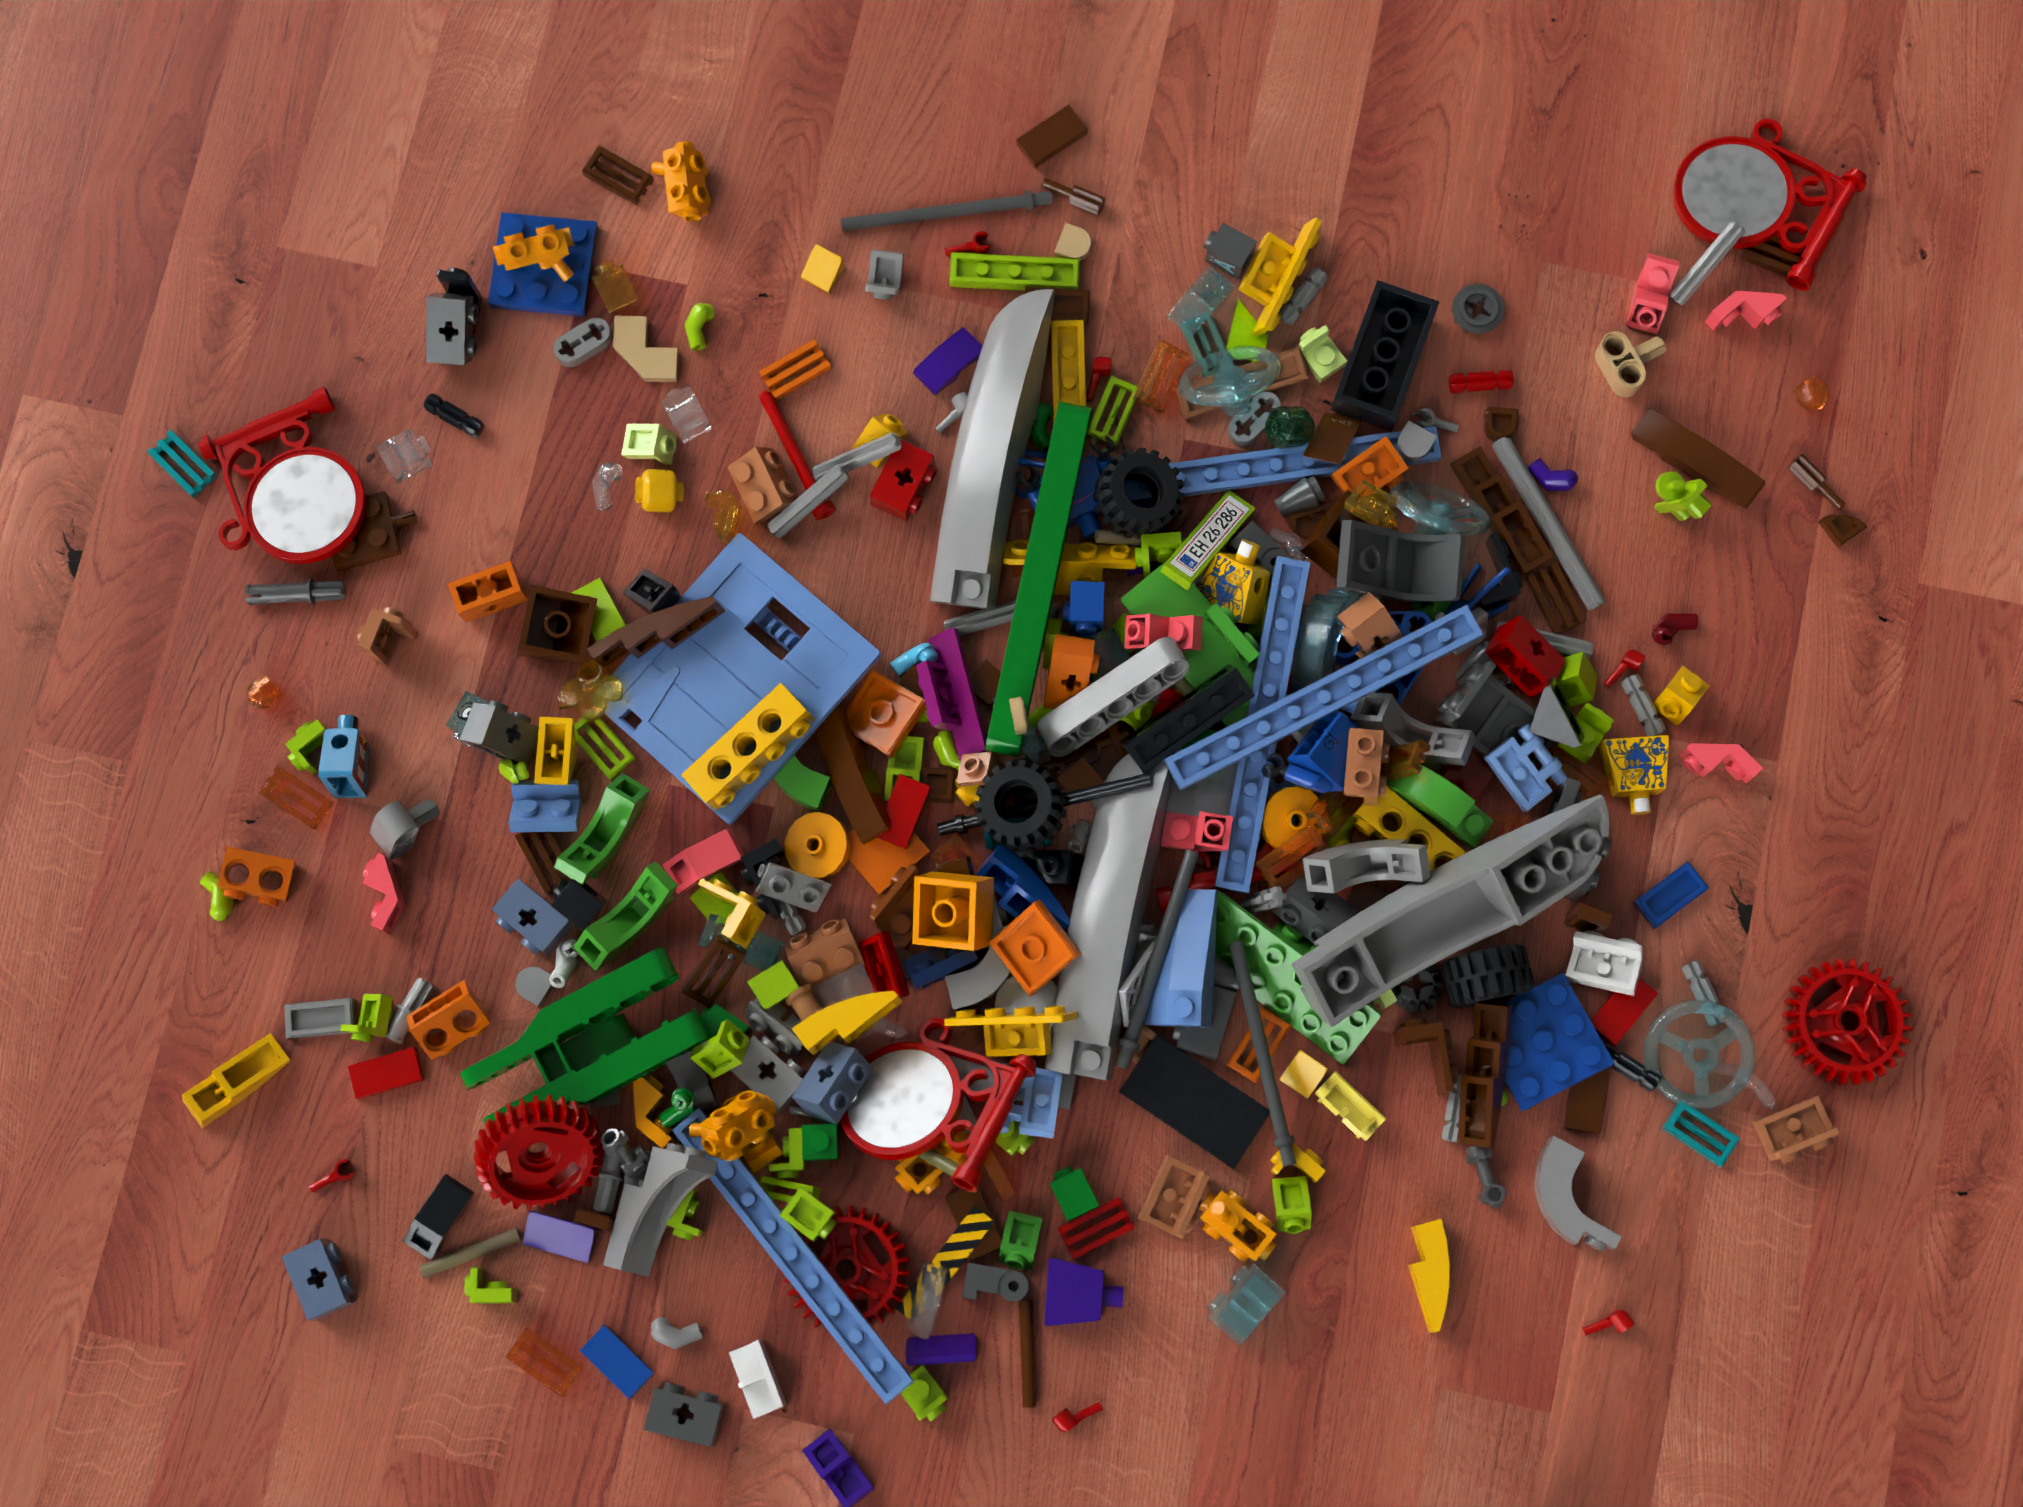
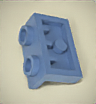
[508,780,582,832]

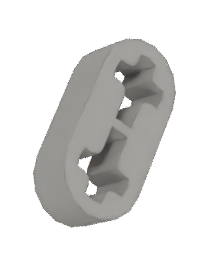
[553,318,612,367]
[1228,392,1281,447]

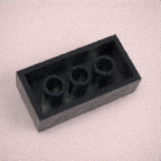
[1330,280,1440,432]

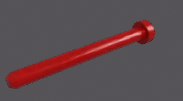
[760,390,836,520]

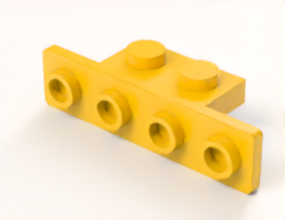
[1238,217,1322,336]
[1003,540,1137,595]
[944,1005,1078,1057]

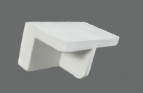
[729,1339,787,1419]

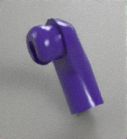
[1528,458,1578,492]

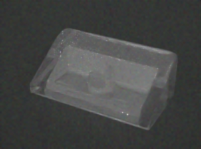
[907,1262,948,1340]

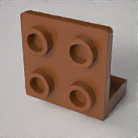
[869,863,920,949]

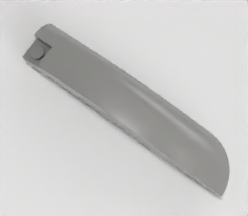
[930,289,1055,611]
[1044,752,1176,1080]
[1291,794,1609,1027]

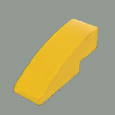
[792,991,903,1055]
[182,1033,290,1128]
[1408,1218,1450,1333]

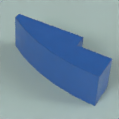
[975,844,1070,931]

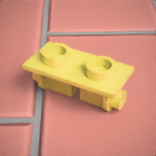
[1315,1071,1387,1141]

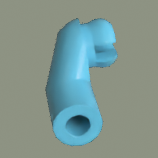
[890,642,938,677]

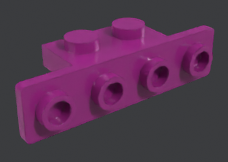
[916,627,987,761]

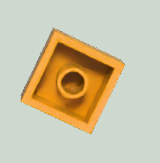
[912,871,994,951]

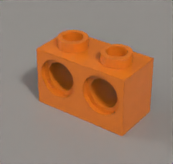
[217,846,295,907]
[406,980,491,1060]

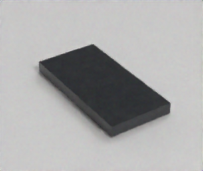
[1119,1035,1270,1169]

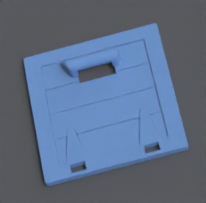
[591,533,881,825]

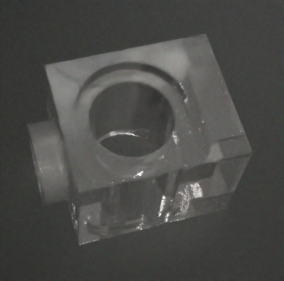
[661,386,712,444]
[376,428,433,483]

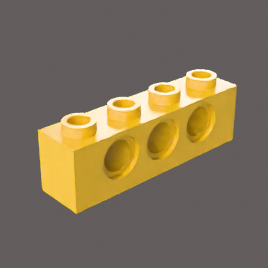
[681,683,815,811]
[1352,785,1466,871]

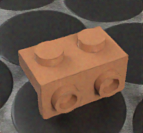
[727,447,797,524]
[357,607,418,664]
[1344,728,1390,806]
[784,919,865,987]
[1752,1096,1841,1164]
[1137,1155,1210,1238]

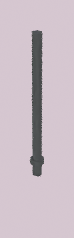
[841,190,1053,231]
[1115,849,1199,1069]
[1229,941,1297,1167]

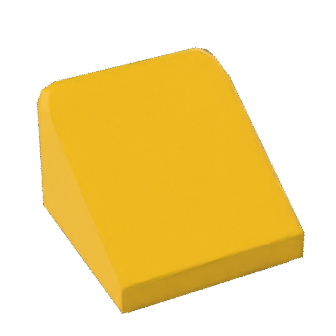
[801,244,845,293]
[1279,1050,1328,1099]

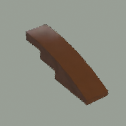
[1631,408,1765,509]
[1450,446,1553,574]
[587,596,725,668]
[815,705,890,844]
[1458,1001,1512,1148]

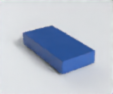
[1633,861,1709,929]
[579,1324,655,1399]

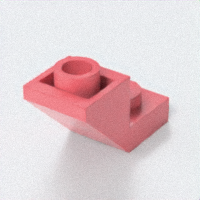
[1626,253,1679,335]
[1705,291,1787,331]
[1124,614,1203,652]
[1679,743,1763,783]
[1161,811,1233,852]
[663,828,745,894]
[362,853,406,935]

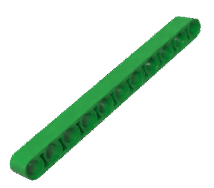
[986,401,1092,757]

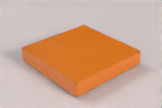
[846,670,926,759]
[848,801,931,895]
[989,900,1082,997]

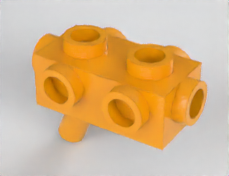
[651,141,711,222]
[493,224,574,282]
[689,1090,777,1161]
[895,1130,969,1195]
[1198,1190,1277,1263]

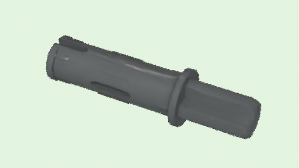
[245,579,346,605]

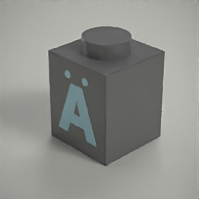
[1204,223,1257,279]

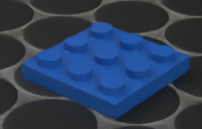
[488,212,598,317]
[1472,973,1614,1112]

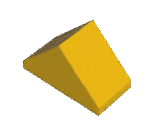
[534,717,577,786]

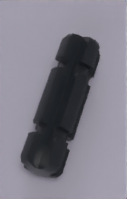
[423,393,484,438]
[1603,1042,1661,1091]

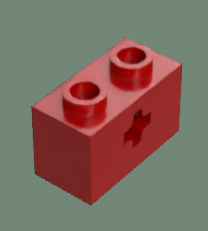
[869,440,938,521]
[1485,615,1566,698]

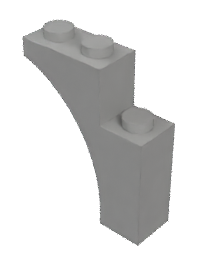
[603,1143,718,1277]

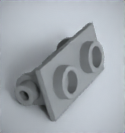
[756,862,831,913]
[744,998,803,1059]

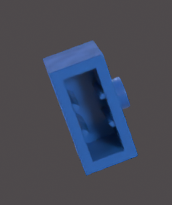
[1063,581,1105,640]

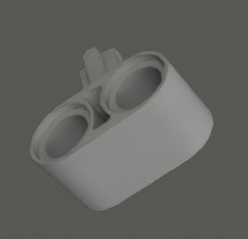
[370,799,440,860]

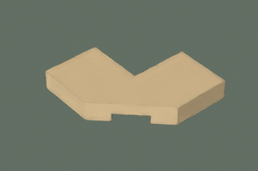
[613,316,679,382]

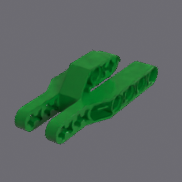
[460,947,711,1125]

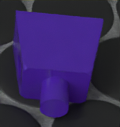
[1044,1258,1124,1326]

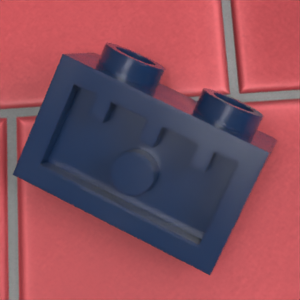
[903,946,978,992]

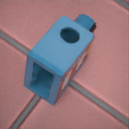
[318,715,369,798]

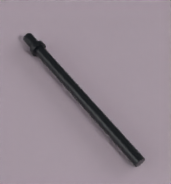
[937,772,1153,836]

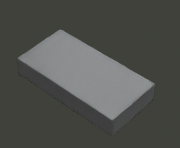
[284,998,356,1039]

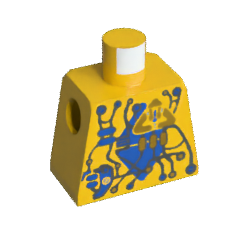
[1197,539,1270,624]
[1598,735,1669,815]

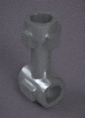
[601,1128,650,1179]
[1465,1145,1507,1209]

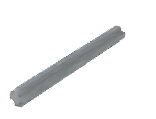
[1492,437,1605,610]

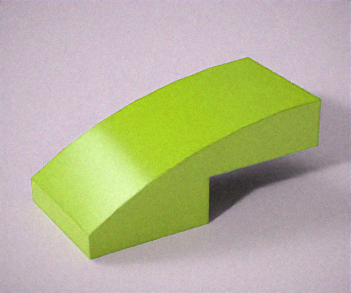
[572,578,626,642]
[884,736,925,801]

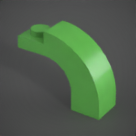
[774,754,833,812]
[1380,757,1494,848]
[554,773,650,885]
[573,861,678,971]

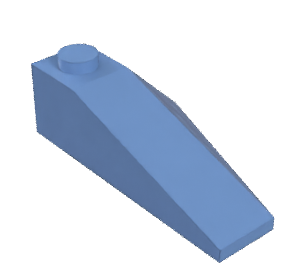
[1144,889,1218,1028]

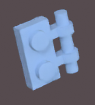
[1483,723,1568,812]
[1000,1068,1063,1139]

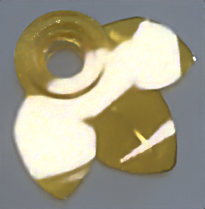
[557,660,623,722]

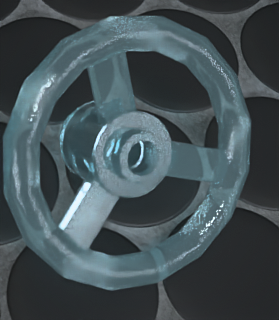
[1179,346,1281,417]
[1389,481,1491,536]
[1644,1000,1755,1109]

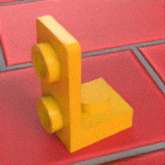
[698,879,766,949]

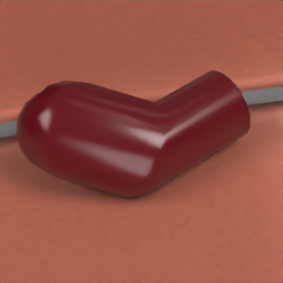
[1652,613,1698,645]

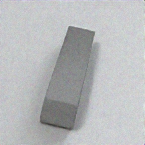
[1037,637,1190,757]

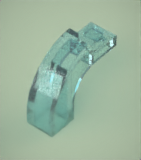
[1291,589,1361,694]

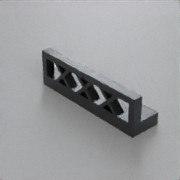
[1119,665,1255,774]

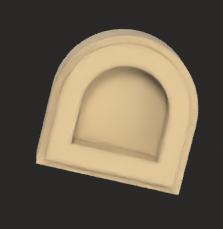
[1054,223,1091,261]
[1009,697,1029,735]

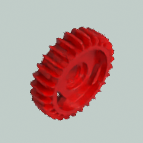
[1781,958,1914,1085]
[473,1094,604,1211]
[783,1205,911,1333]

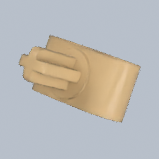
[1595,331,1666,398]

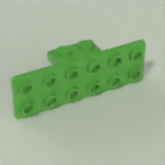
[1121,561,1288,727]
[1215,890,1382,1064]

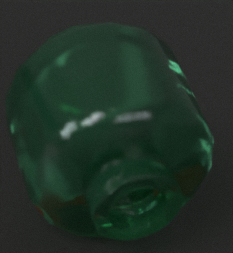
[1265,406,1315,449]

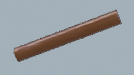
[1019,1300,1037,1407]

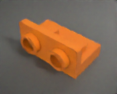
[1330,436,1409,505]

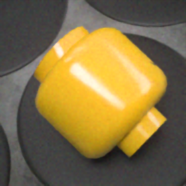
[635,469,684,513]

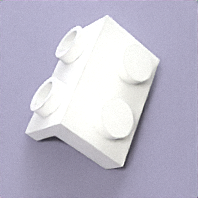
[1566,931,1644,996]

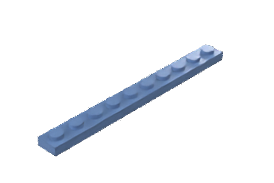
[1124,426,1441,504]
[1214,556,1311,894]
[1164,605,1483,791]
[672,1108,915,1405]

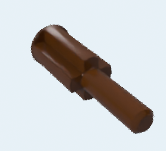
[1042,178,1106,216]
[1788,453,1845,510]

